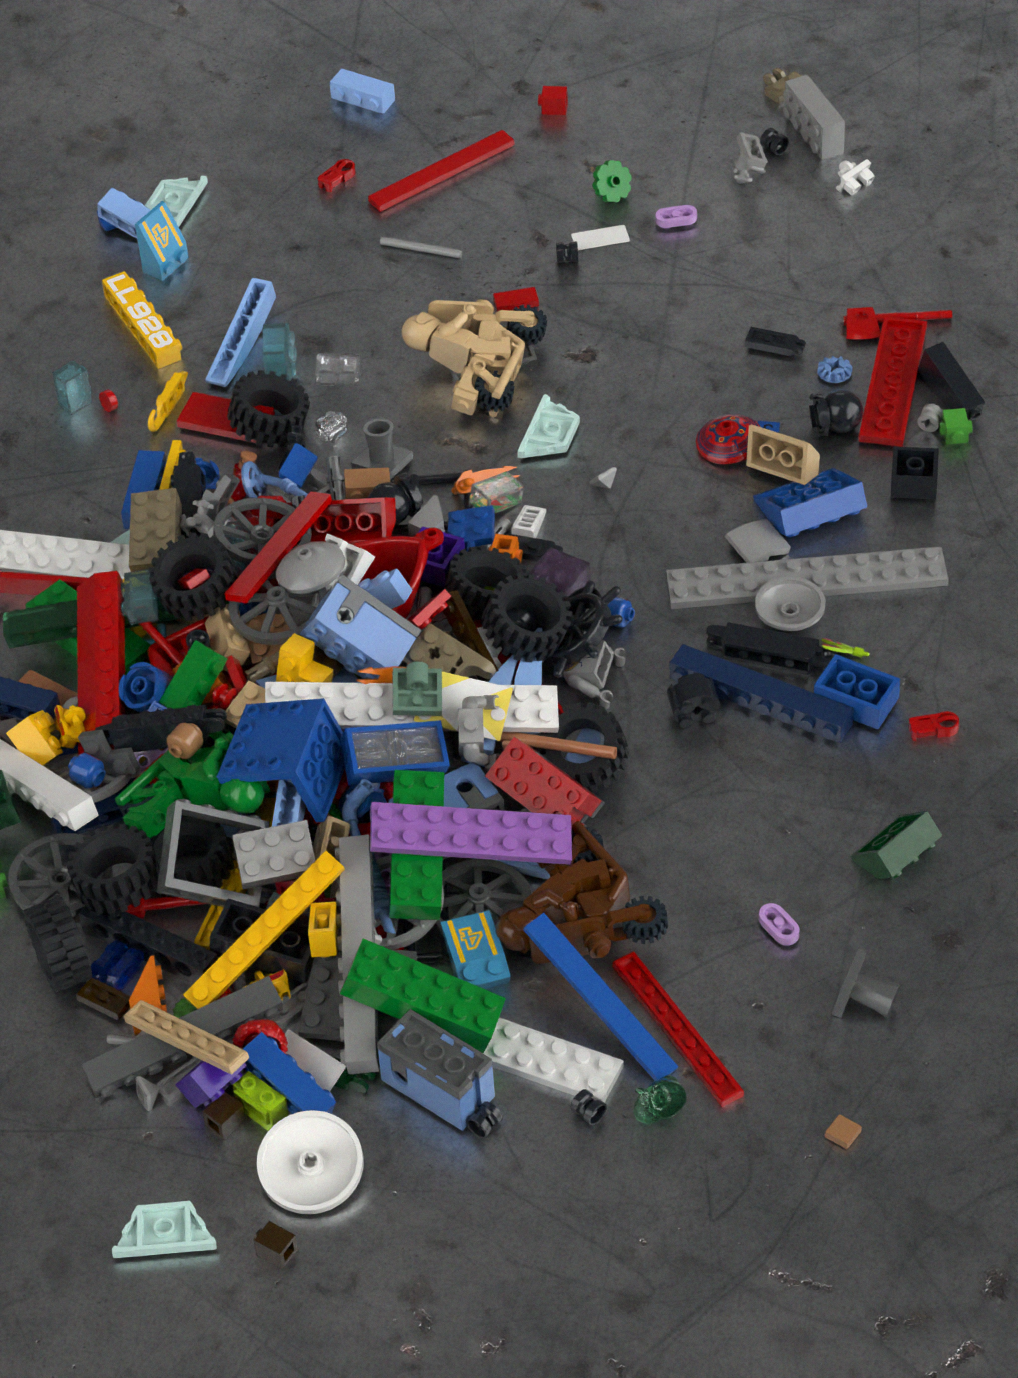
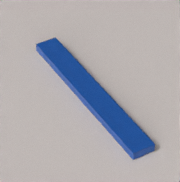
[523,913,679,1084]

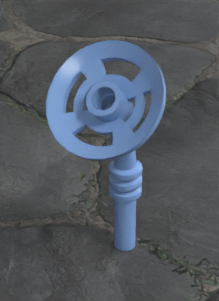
[241,461,308,498]

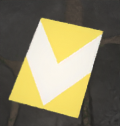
[414,668,513,741]

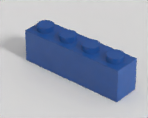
[121,450,167,529]
[243,1032,336,1114]

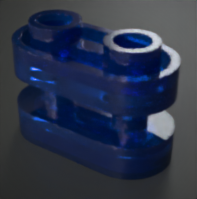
[90,940,144,991]

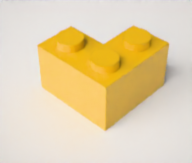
[276,633,334,683]
[6,710,63,766]

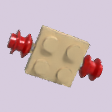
[212,681,265,728]

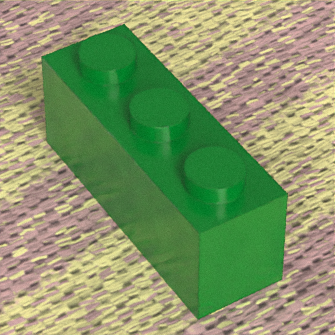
[159,640,228,709]

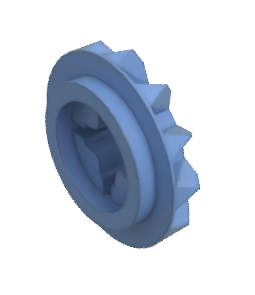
[817,356,852,383]

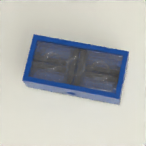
[340,720,450,785]

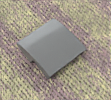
[725,519,791,563]

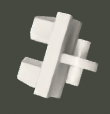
[836,159,875,195]

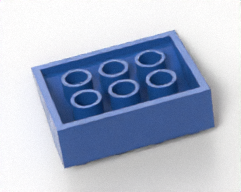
[753,468,867,537]

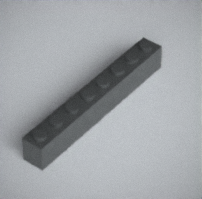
[81,976,283,1098]

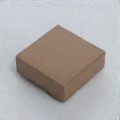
[825,1114,862,1149]

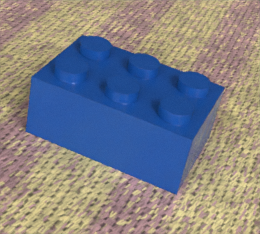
[814,654,900,729]

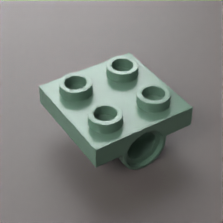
[392,662,442,716]

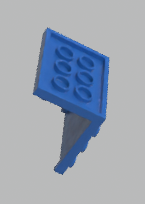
[217,698,345,822]

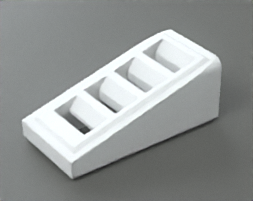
[512,505,546,538]

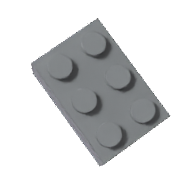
[232,820,315,889]

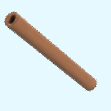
[498,732,617,759]

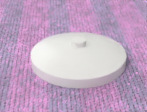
[257,1110,364,1214]

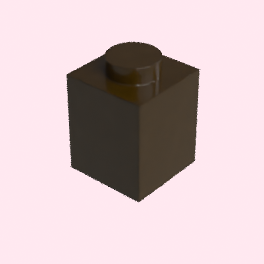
[203,1092,246,1140]
[253,1221,298,1269]

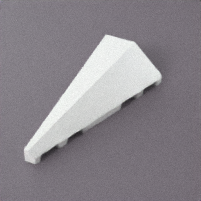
[311,534,375,607]

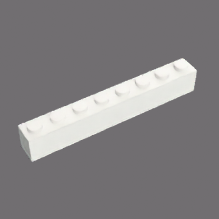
[0,739,99,831]

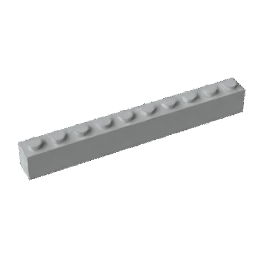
[335,835,380,1074]

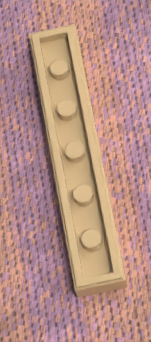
[123,1000,249,1075]

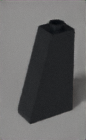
[917,342,985,420]

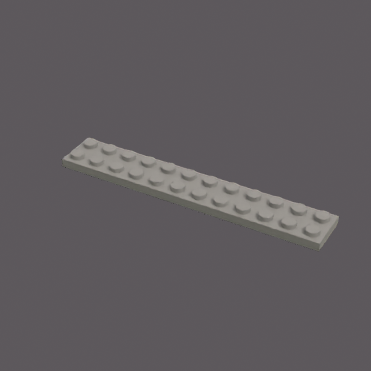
[666,547,949,609]

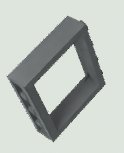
[157,799,269,907]

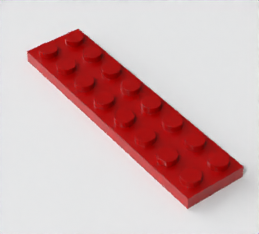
[859,316,927,447]

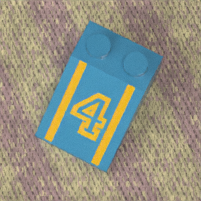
[135,201,189,281]
[440,910,511,989]

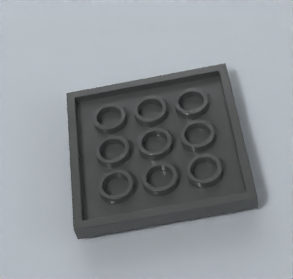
[298,949,418,1041]

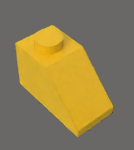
[308,902,338,958]

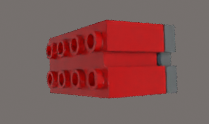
[485,737,605,829]

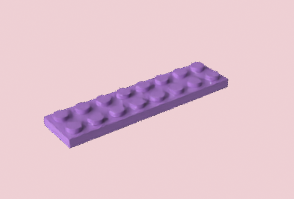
[370,802,572,865]

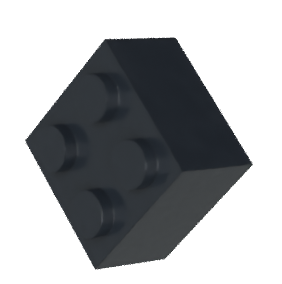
[891,446,939,500]

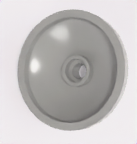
[276,541,345,594]
[755,577,826,631]

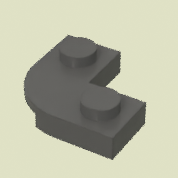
[78,729,140,776]

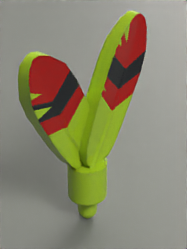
[821,638,870,658]

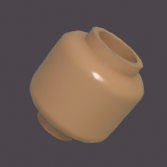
[167,723,203,759]

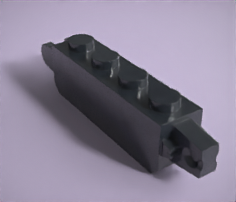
[170,452,206,539]
[706,622,835,675]
[95,705,227,752]

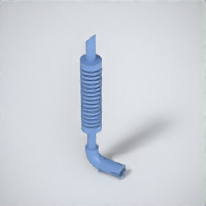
[342,779,396,934]

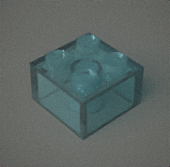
[262,323,297,381]

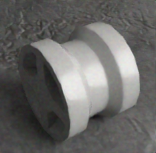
[917,404,943,432]

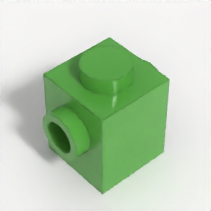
[939,408,972,445]

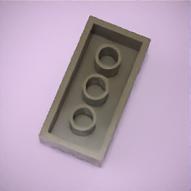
[129,488,182,582]

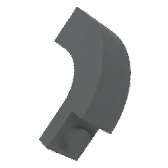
[202,474,242,545]

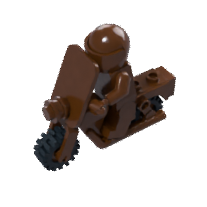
[496,821,668,964]

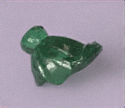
[633,1075,687,1124]

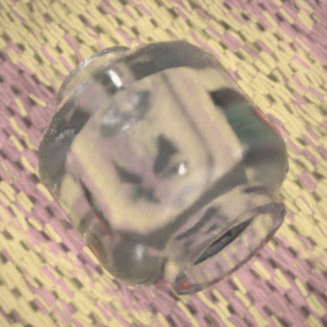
[314,410,348,443]

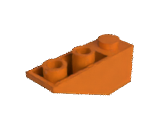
[129,956,168,1036]

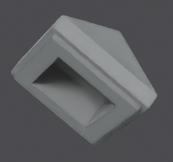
[589,467,617,489]
[136,1076,160,1112]

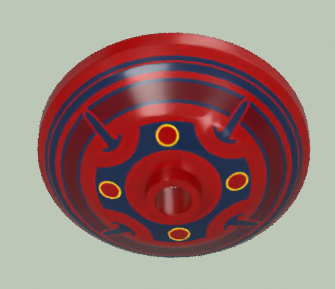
[696,414,760,464]

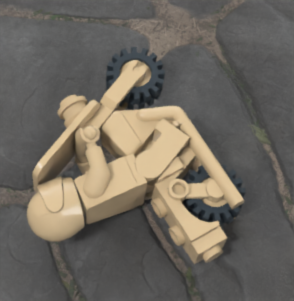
[401,299,547,417]

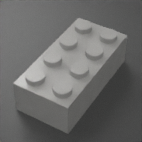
[783,74,845,160]

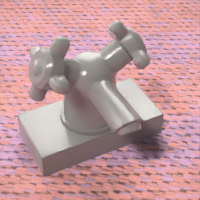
[728,132,767,184]
[180,500,236,538]

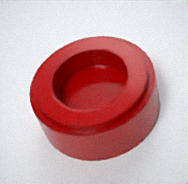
[99,389,118,412]

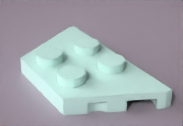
[145,176,208,227]
[517,394,580,458]
[112,1201,217,1258]

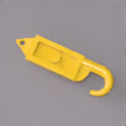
[147,371,188,432]

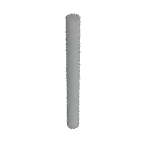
[380,236,462,259]

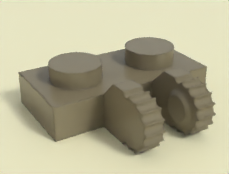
[763,68,801,104]

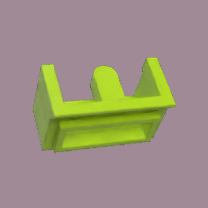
[233,1071,289,1131]

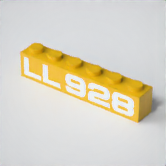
[102,271,182,369]

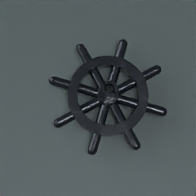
[542,580,623,678]

